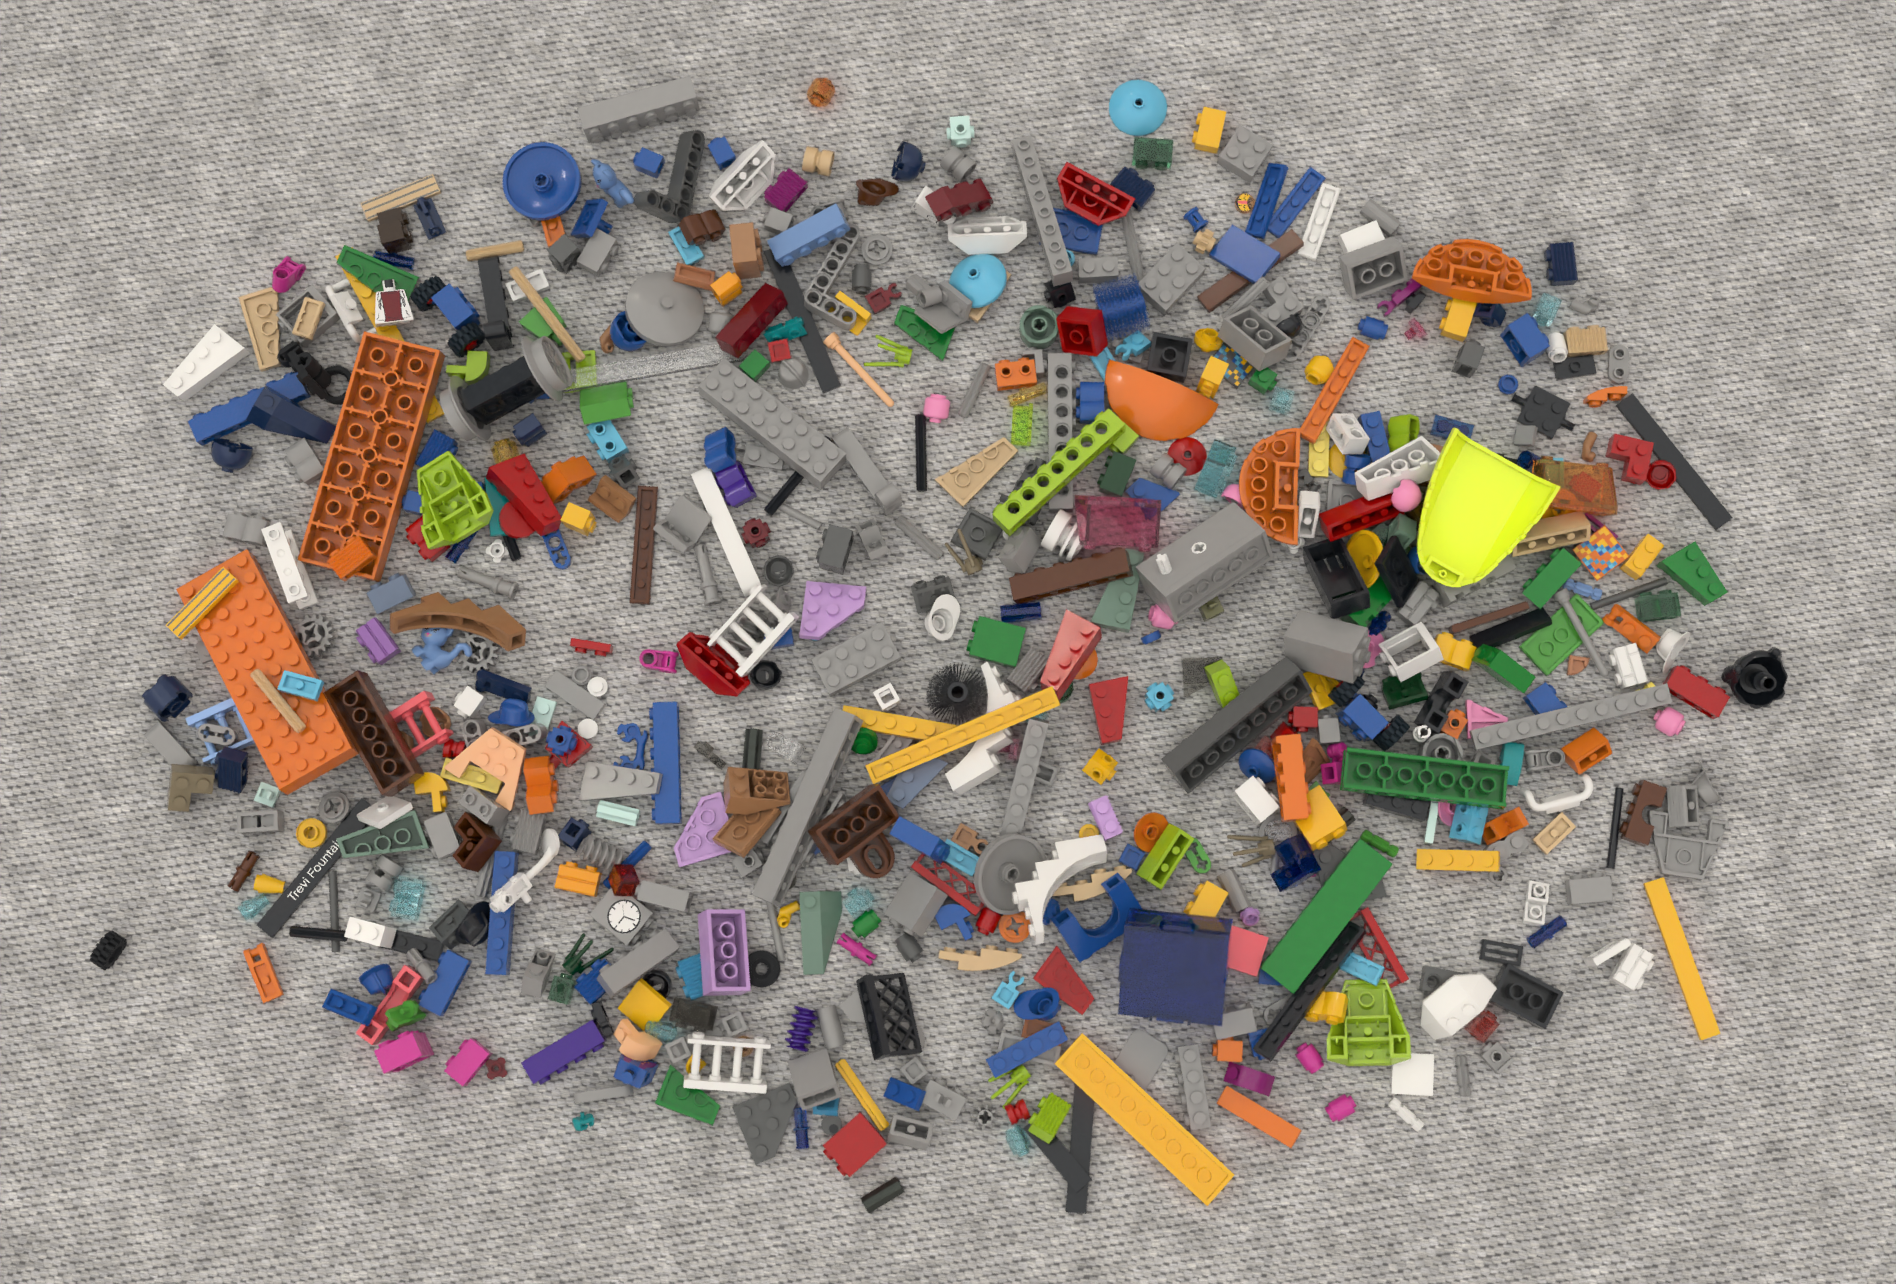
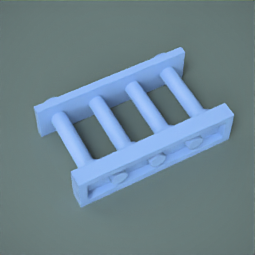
[185,698,255,765]

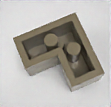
[167,764,215,812]

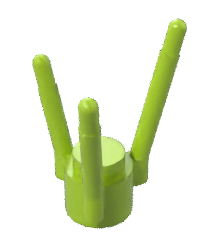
[864,335,912,368]
[988,1064,1031,1109]

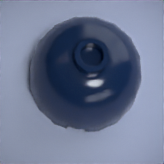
[891,141,926,182]
[211,438,253,473]

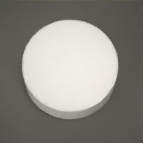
[578,719,598,739]

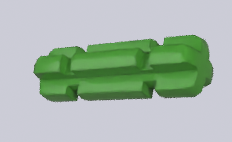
[1360,830,1399,857]

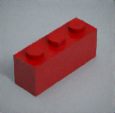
[1663,665,1730,719]

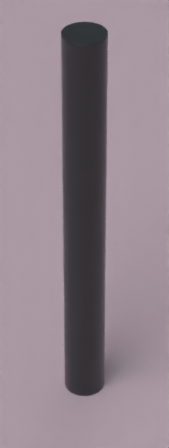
[1606,788,1624,869]

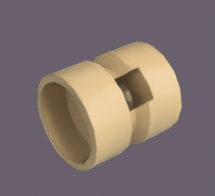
[802,146,835,177]

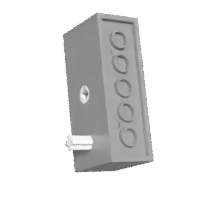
[1136,502,1274,623]

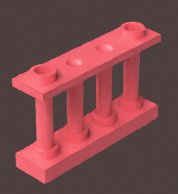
[390,691,454,758]

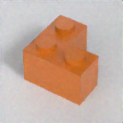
[541,455,597,504]
[523,756,559,815]

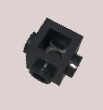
[1043,280,1076,308]

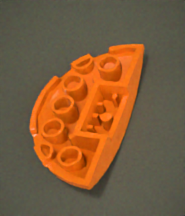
[1412,239,1532,304]
[1105,359,1219,441]
[1239,428,1300,546]

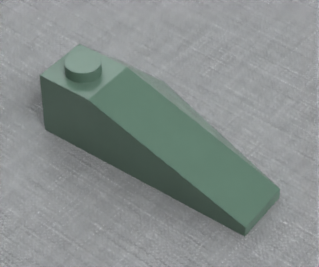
[799,891,842,975]

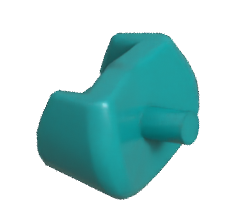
[572,1112,594,1131]

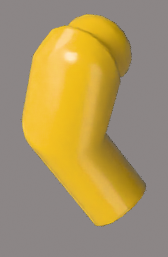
[777,900,800,928]

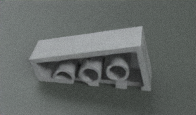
[1432,555,1517,608]

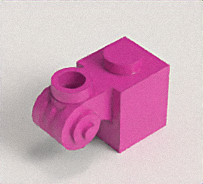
[1321,742,1347,785]

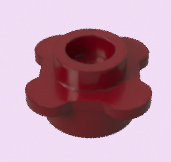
[485,1057,507,1080]

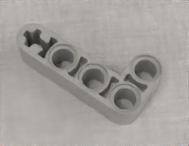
[462,719,547,747]

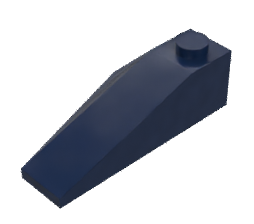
[246,385,336,444]

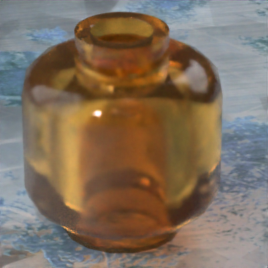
[807,78,835,107]

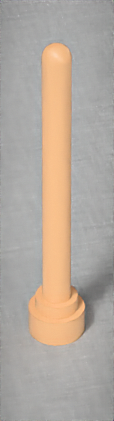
[823,332,894,407]

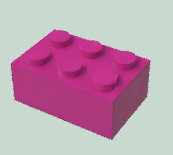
[374,1030,434,1074]

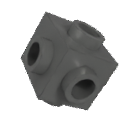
[607,454,640,489]

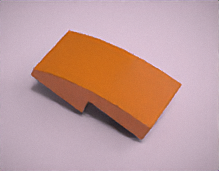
[1583,386,1627,408]

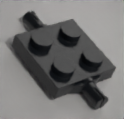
[1511,385,1575,439]

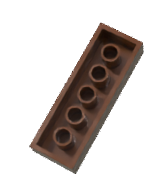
[324,670,425,797]

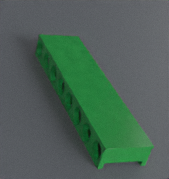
[1340,747,1509,810]
[1260,839,1393,994]

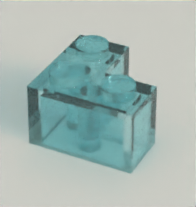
[1194,439,1237,498]

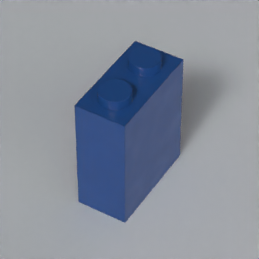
[889,816,950,864]

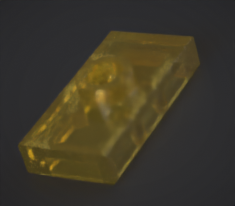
[1007,382,1047,407]

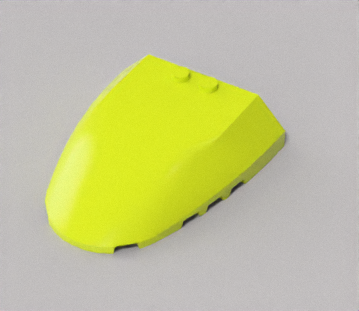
[1417,428,1561,587]

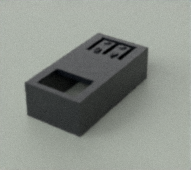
[1303,538,1370,619]

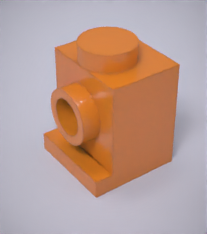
[1440,709,1468,739]

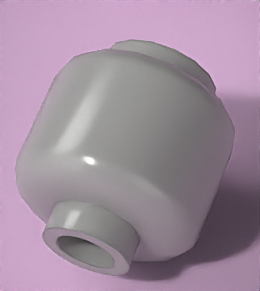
[708,309,734,337]

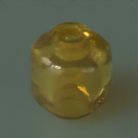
[491,438,519,464]

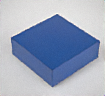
[1118,843,1145,871]

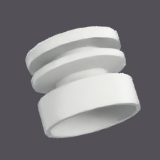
[1040,509,1091,562]

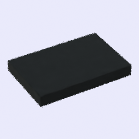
[1374,536,1419,608]

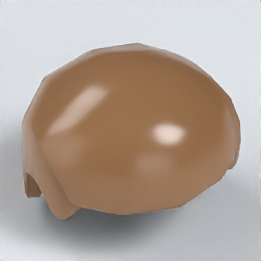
[419,707,451,738]

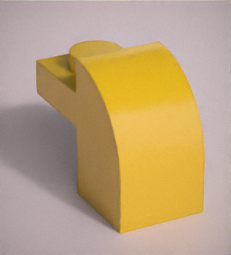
[414,772,451,813]

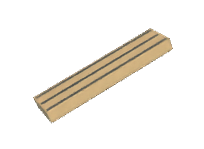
[360,174,441,222]

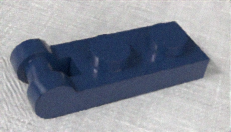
[475,670,532,704]

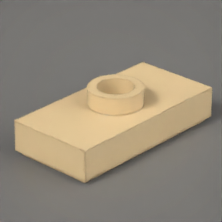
[292,297,325,341]

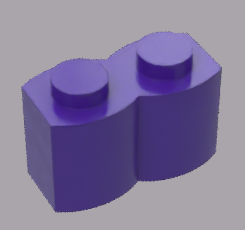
[715,461,757,508]

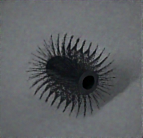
[926,662,988,725]

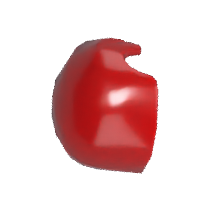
[1646,460,1676,490]

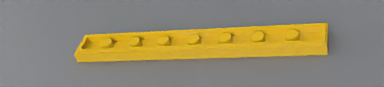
[1643,877,1721,1040]

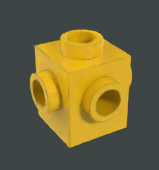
[1082,748,1118,785]

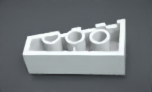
[163,324,251,402]

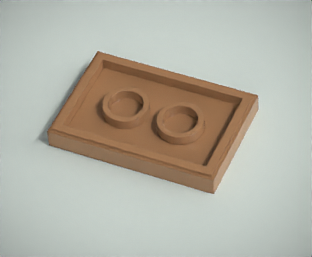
[712,807,781,858]

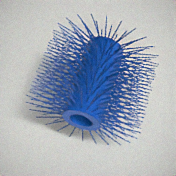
[1093,273,1150,342]

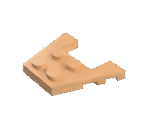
[444,727,527,811]

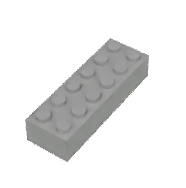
[577,76,700,143]

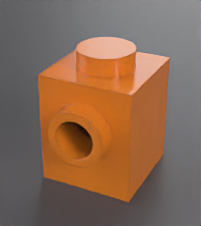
[1212,1037,1243,1062]

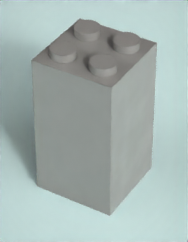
[1284,610,1371,683]

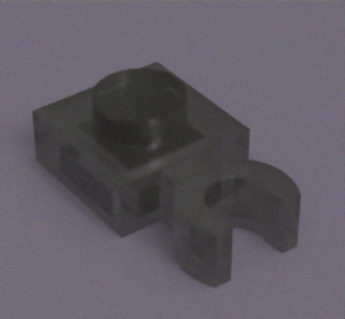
[694,741,726,770]

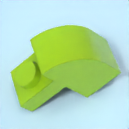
[446,351,491,385]

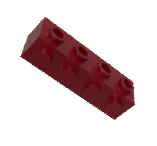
[715,283,788,358]

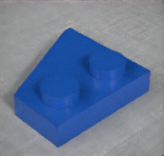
[1125,478,1180,520]

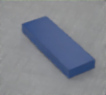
[322,989,377,1027]

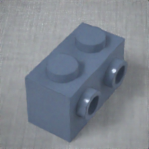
[366,573,416,614]

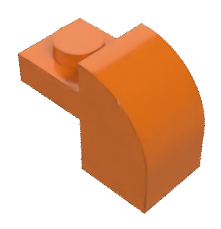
[1482,806,1529,845]

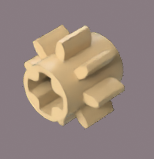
[1192,228,1217,254]

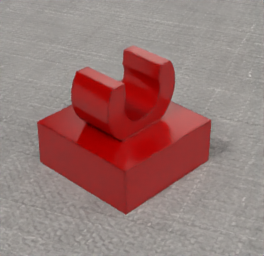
[768,339,792,362]

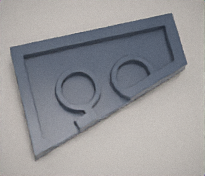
[887,757,948,809]

